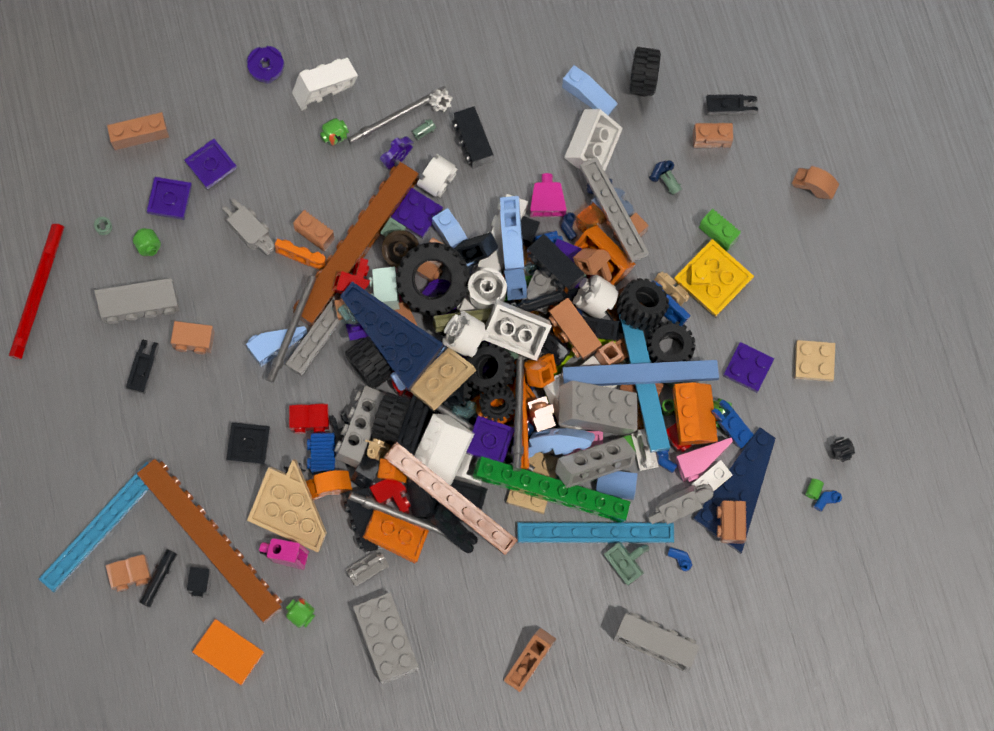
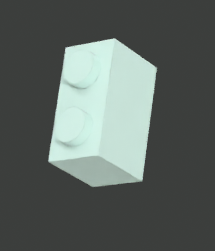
[369,267,400,310]

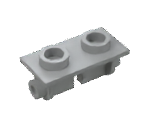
[345,550,389,587]

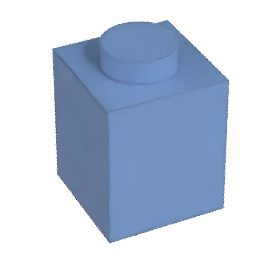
[504,268,527,300]

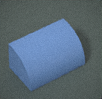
[596,471,638,500]

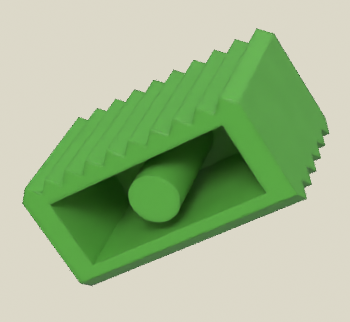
[699,209,741,251]

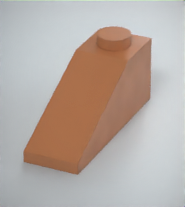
[504,628,557,692]

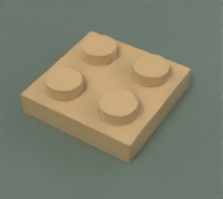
[795,340,835,382]

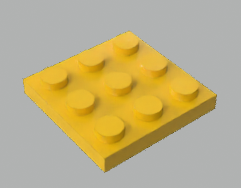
[674,239,754,318]

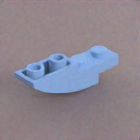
[500,196,525,270]
[528,428,595,458]

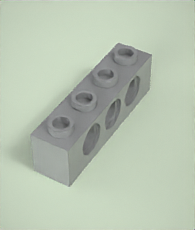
[334,385,385,468]
[555,437,636,488]

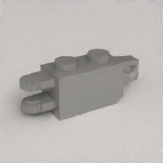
[222,198,275,255]
[648,485,713,525]

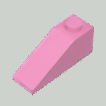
[675,438,733,483]

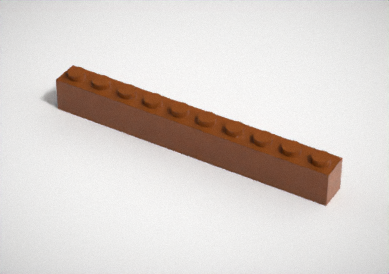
[293,162,419,328]
[136,459,283,624]

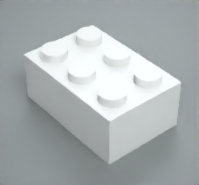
[485,299,552,361]

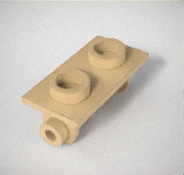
[654,271,690,306]
[365,438,391,461]

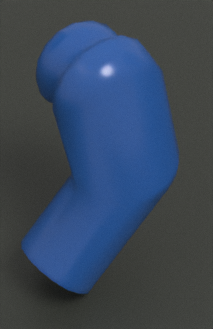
[656,450,677,473]
[813,491,842,512]
[667,547,692,571]

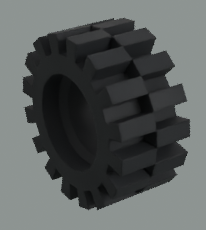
[479,384,516,422]

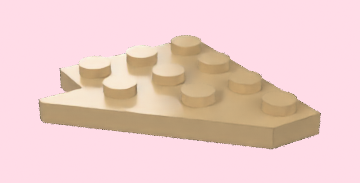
[247,459,327,552]

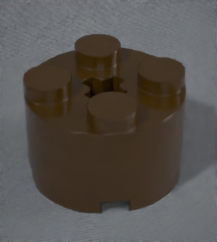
[382,229,419,268]

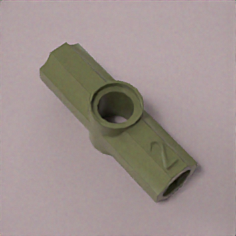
[433,308,491,333]

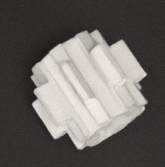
[428,89,453,112]

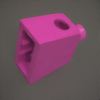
[530,173,566,217]
[259,538,309,570]

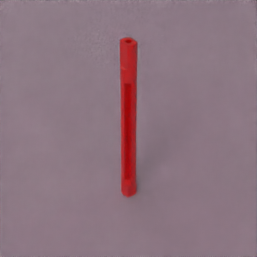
[9,223,65,359]

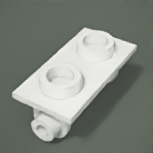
[631,429,659,471]
[691,460,732,491]

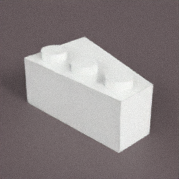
[292,58,358,111]

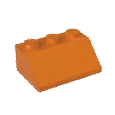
[574,225,636,286]
[672,382,718,446]

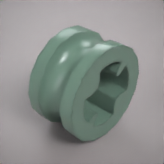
[94,216,112,236]

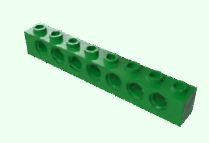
[472,457,631,523]

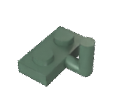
[604,542,649,586]

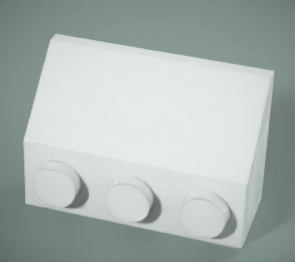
[564,109,623,171]
[414,414,474,485]

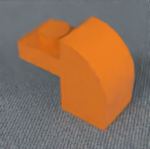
[524,353,557,388]
[306,470,352,501]

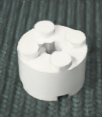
[417,154,458,198]
[468,268,507,311]
[573,275,618,319]
[442,311,488,357]

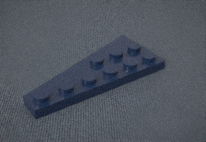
[340,282,444,391]
[693,427,776,554]

